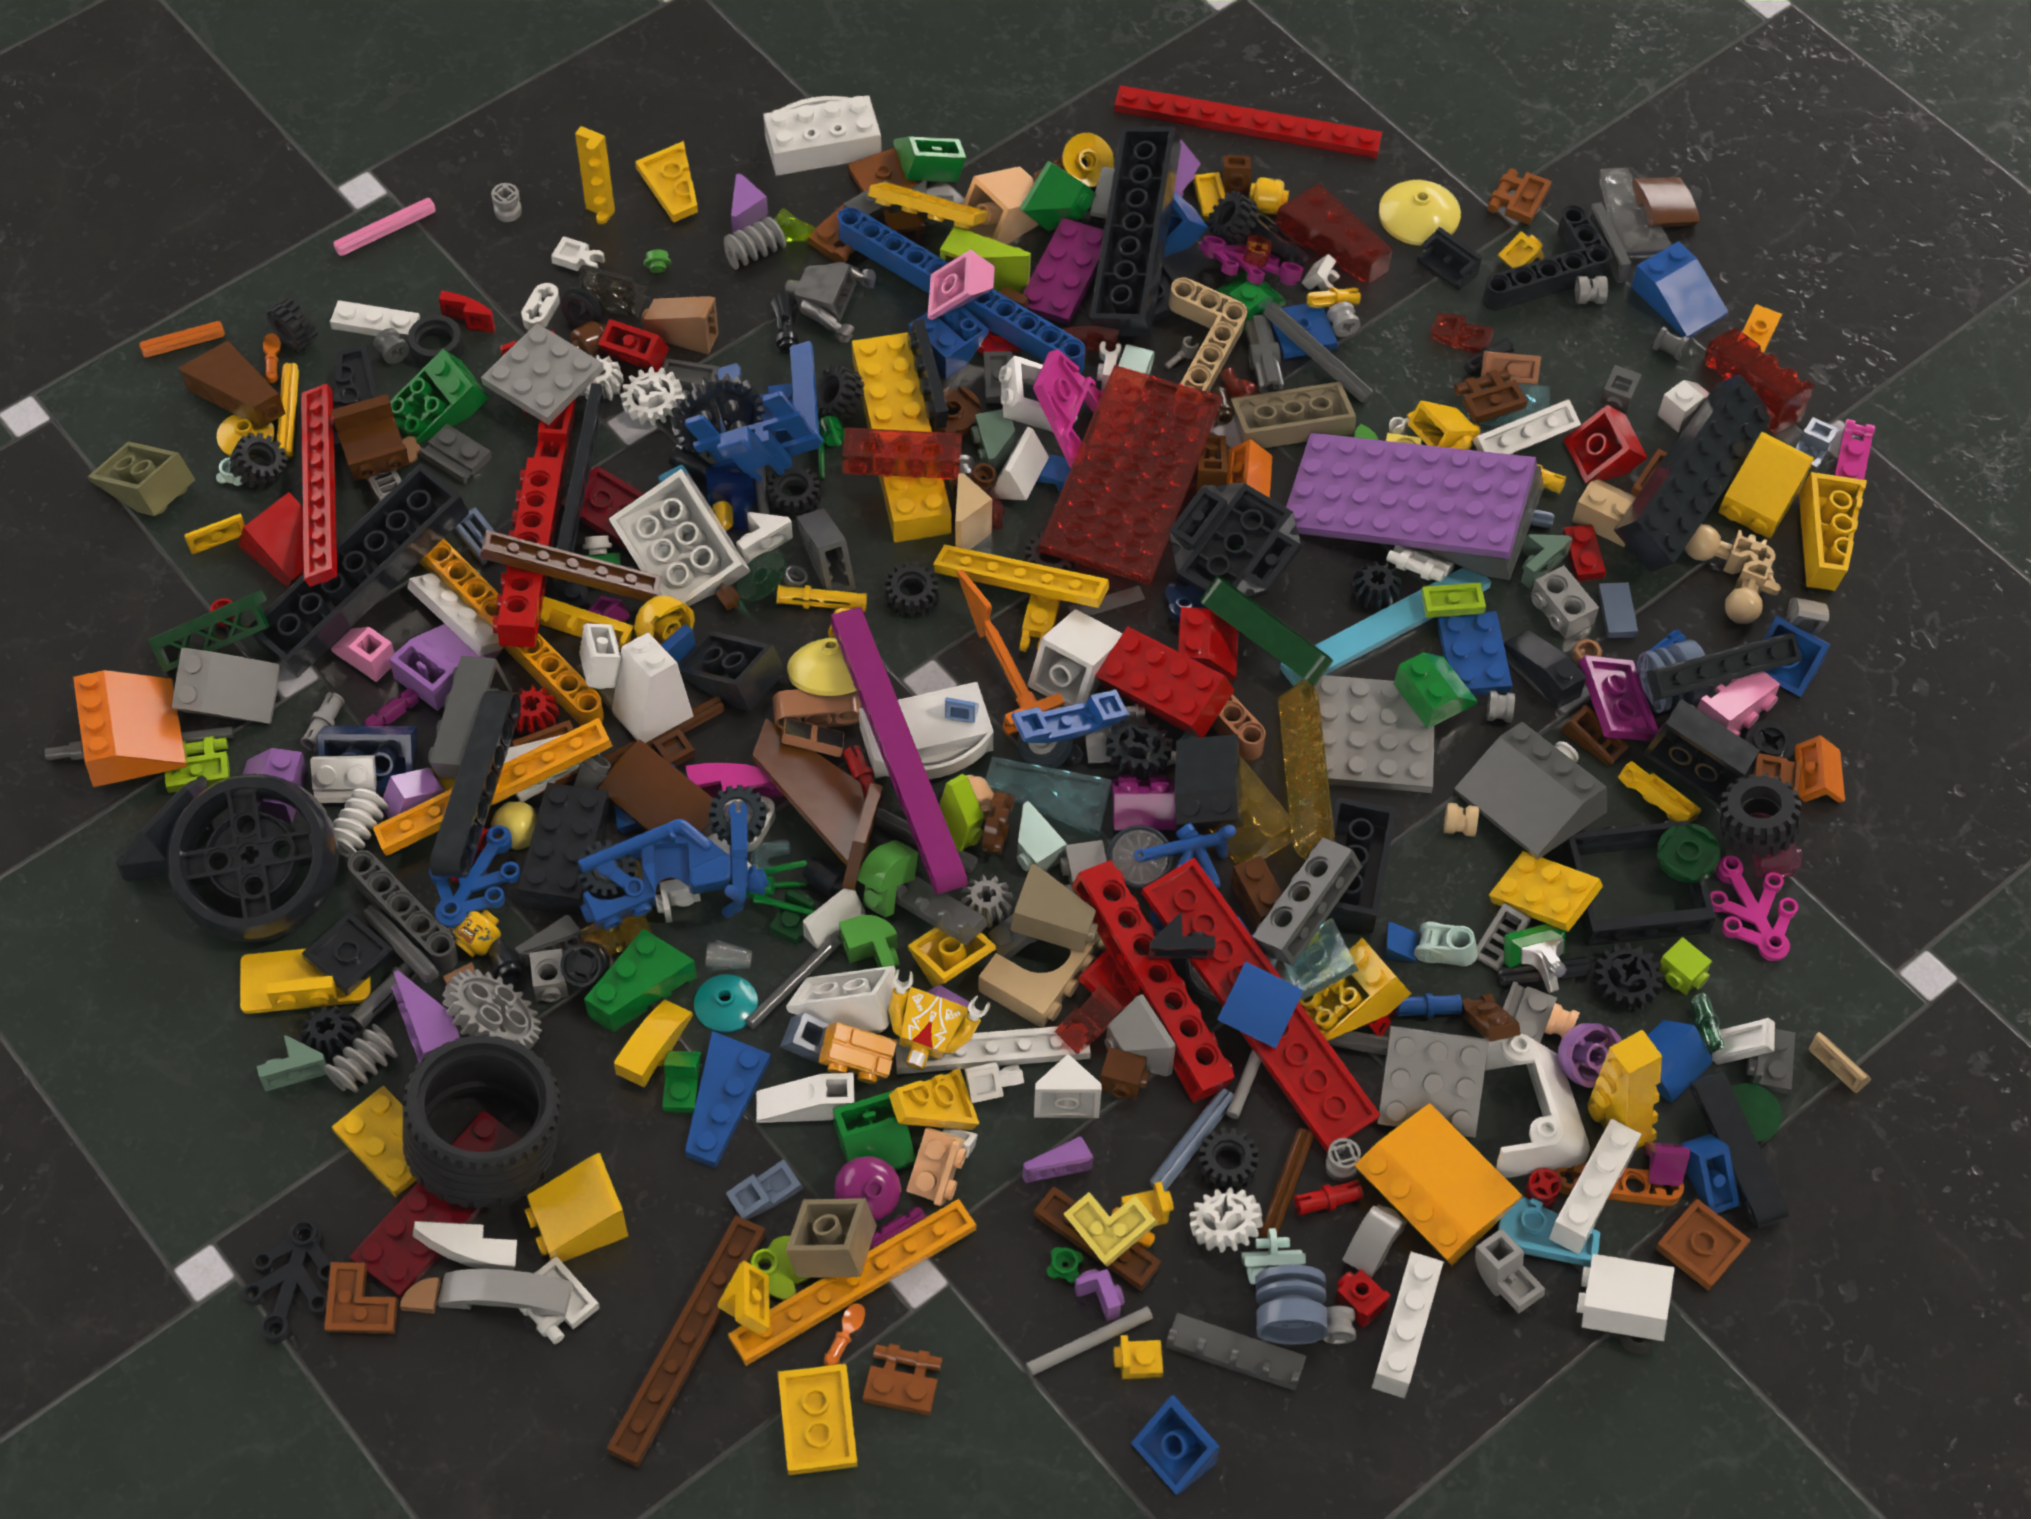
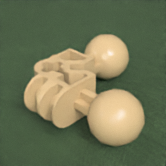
[1684,524,1781,624]

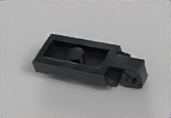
[1249,213,1310,268]

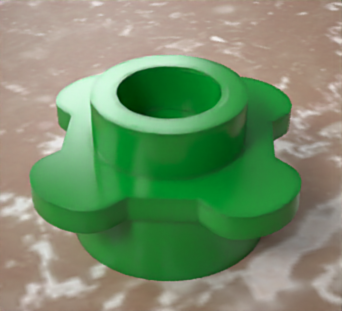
[1047,1247,1083,1283]

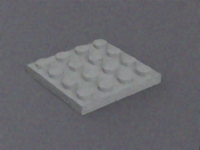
[1309,675,1434,793]

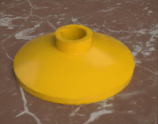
[1062,133,1114,187]
[217,414,275,458]

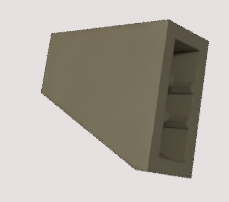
[1010,864,1099,953]

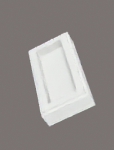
[1712,1018,1775,1065]

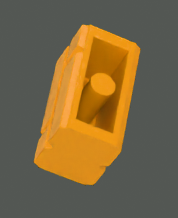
[818,1022,897,1084]

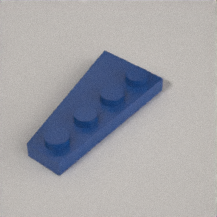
[685,1031,772,1168]

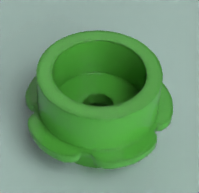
[644,250,671,273]

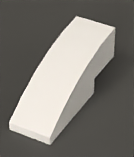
[413,1221,517,1270]

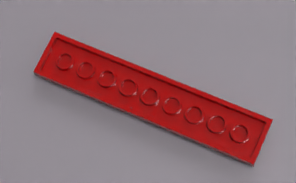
[1141,858,1381,1152]

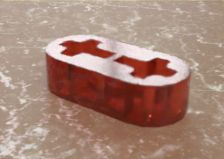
[1243,235,1272,267]

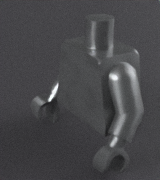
[785,262,876,344]

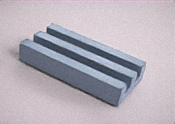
[454,507,495,566]

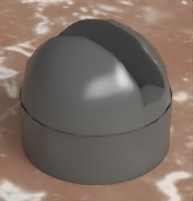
[783,565,808,588]

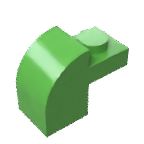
[857,840,918,917]
[839,915,899,968]

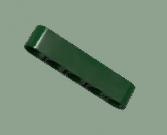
[1199,576,1334,685]

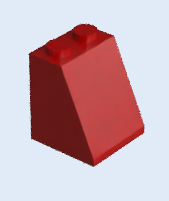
[238,492,304,588]

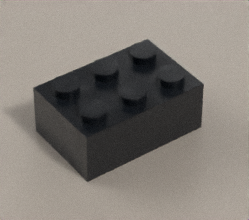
[1643,699,1760,805]

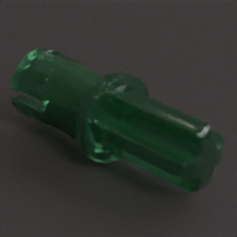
[1689,993,1724,1053]

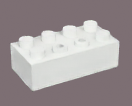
[763,96,881,176]
[859,682,994,779]

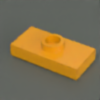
[1735,304,1782,359]

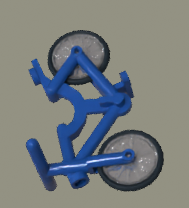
[1106,823,1266,1002]

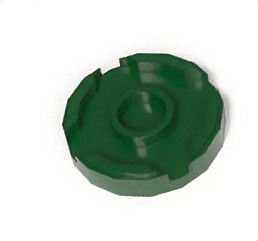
[1657,824,1720,883]
[1731,1083,1782,1145]

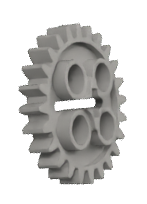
[442,969,542,1049]

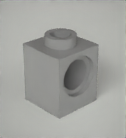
[530,948,569,1002]

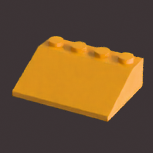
[1355,1103,1523,1266]

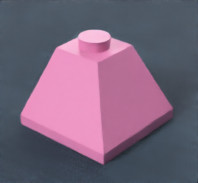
[927,249,995,320]

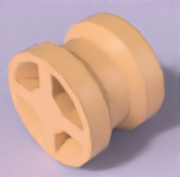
[1544,1003,1580,1038]

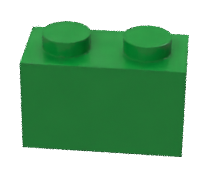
[1393,652,1478,729]

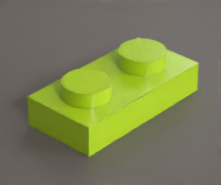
[1421,582,1486,618]

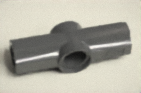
[1245,315,1284,394]

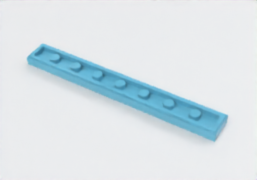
[1280,567,1492,690]

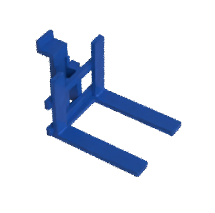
[685,341,823,482]

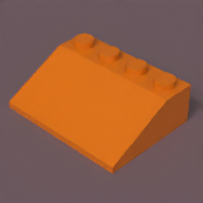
[73,670,187,787]

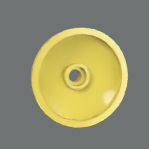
[1379,180,1461,246]
[787,638,856,696]

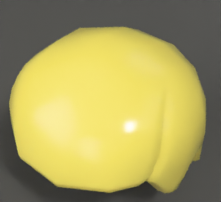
[490,801,538,850]

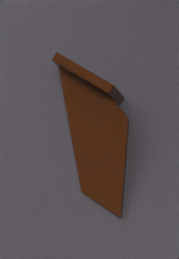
[752,719,883,891]

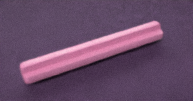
[333,198,436,256]

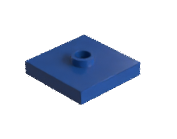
[1267,303,1338,360]

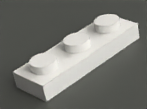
[330,300,420,341]

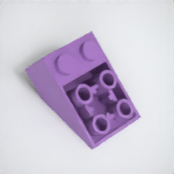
[389,624,501,711]
[391,971,460,1063]

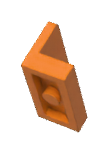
[1227,439,1272,498]
[1794,735,1845,803]

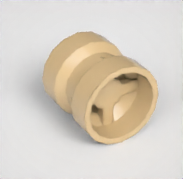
[1443,803,1479,837]

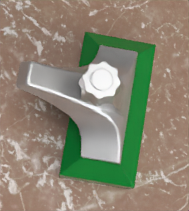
[1504,924,1567,993]

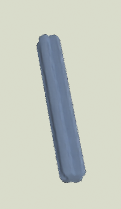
[1150,1088,1234,1192]

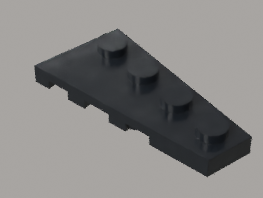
[907,319,948,429]
[333,345,379,451]

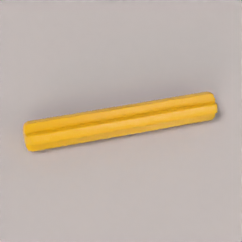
[277,363,299,459]

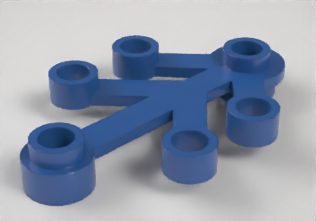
[429,825,521,928]

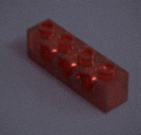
[842,427,962,480]

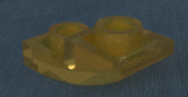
[581,915,653,955]

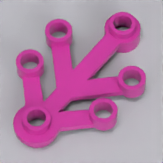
[1710,856,1798,961]

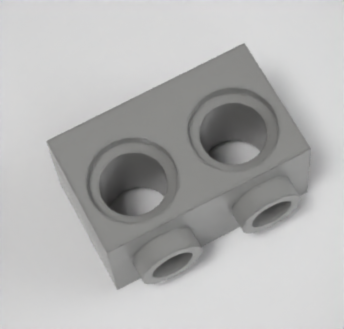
[1531,565,1599,639]

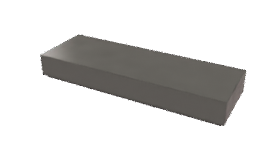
[1589,202,1631,283]

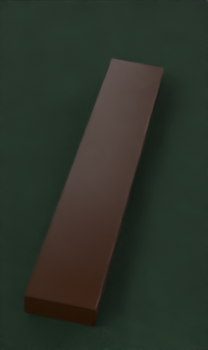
[480,530,662,602]

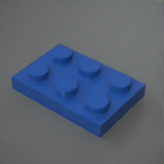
[1437,611,1512,695]

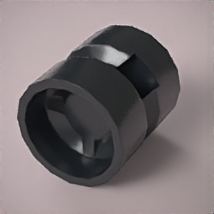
[560,941,610,987]

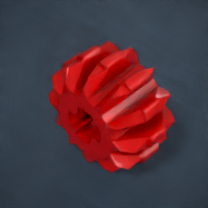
[515,685,559,736]

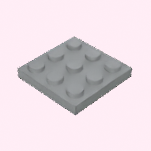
[481,323,604,425]
[1377,1026,1489,1138]

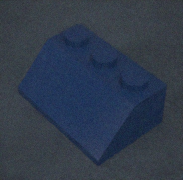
[317,726,418,794]

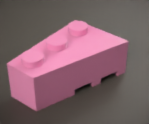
[1697,671,1780,736]

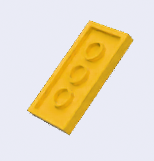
[868,182,988,229]

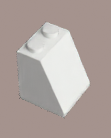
[1027,609,1122,706]
[612,633,694,743]

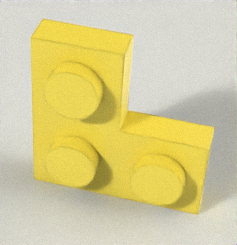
[1064,1192,1158,1267]

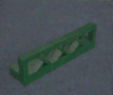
[148,589,270,673]

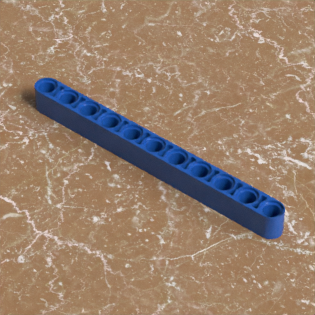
[837,207,1085,374]

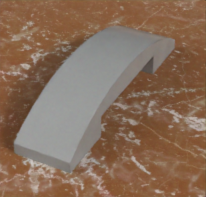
[437,1269,573,1316]

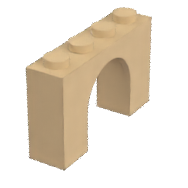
[978,933,1106,1028]

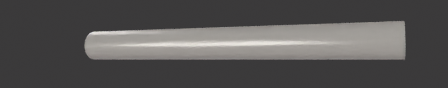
[1026,1306,1153,1376]

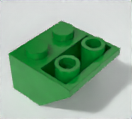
[893,137,966,182]
[833,1091,916,1170]

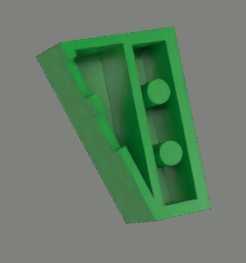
[584,928,697,1032]

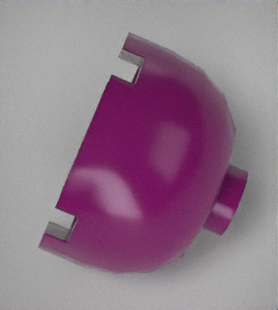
[834,1156,901,1221]

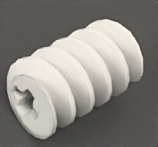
[333,788,389,858]

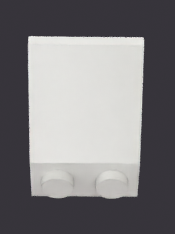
[786,966,898,1034]

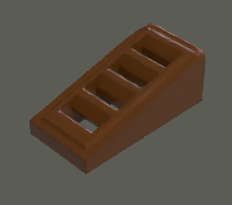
[1560,704,1630,767]

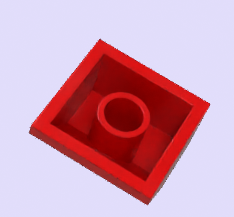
[1563,405,1648,484]
[1178,607,1238,680]

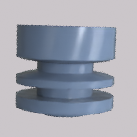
[1637,639,1713,713]
[1255,1265,1328,1346]

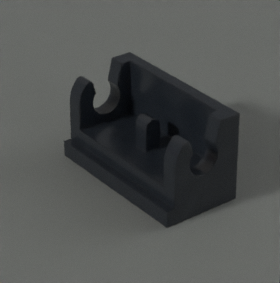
[1417,227,1482,291]

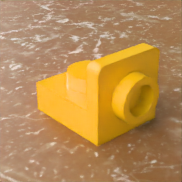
[1498,231,1545,269]
[1121,1181,1173,1226]
[1114,1335,1163,1379]

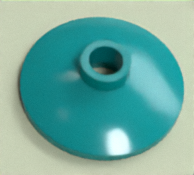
[694,974,758,1033]

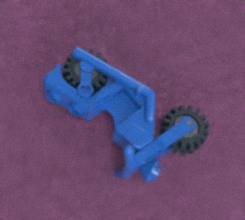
[577,785,769,930]

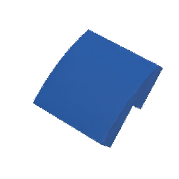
[1217,961,1304,1049]

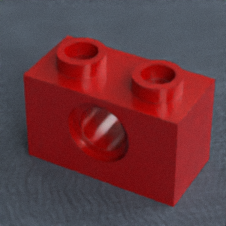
[598,319,669,372]

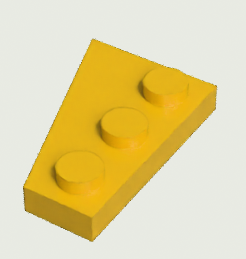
[635,141,698,222]

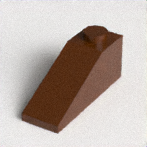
[1196,434,1228,494]

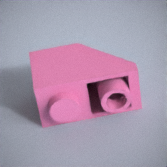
[331,627,395,682]

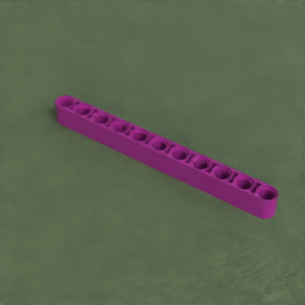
[830,607,968,895]

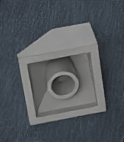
[1104,994,1176,1077]

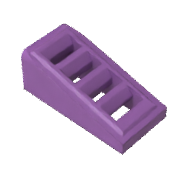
[1022,1137,1093,1183]

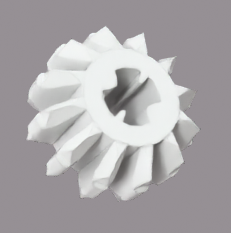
[580,354,624,401]

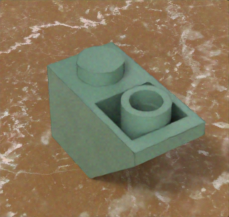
[971,409,1015,472]

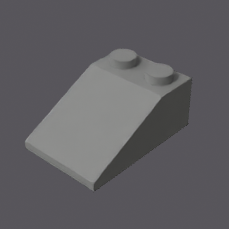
[171,648,281,724]

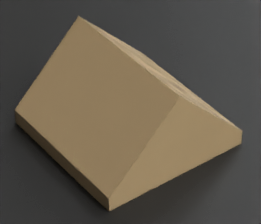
[955,474,992,550]

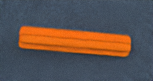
[140,321,225,358]

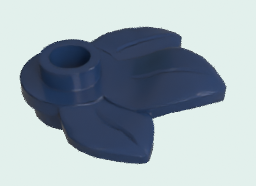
[1164,581,1209,623]

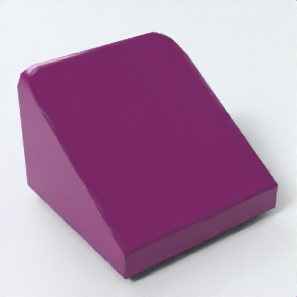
[588,596,630,623]

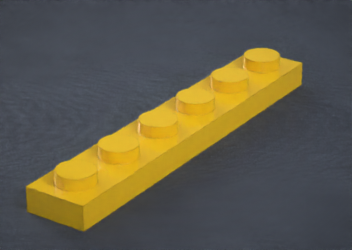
[933,544,1109,608]

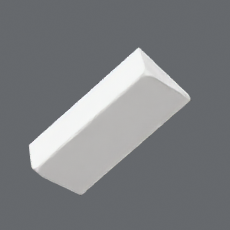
[803,888,865,949]

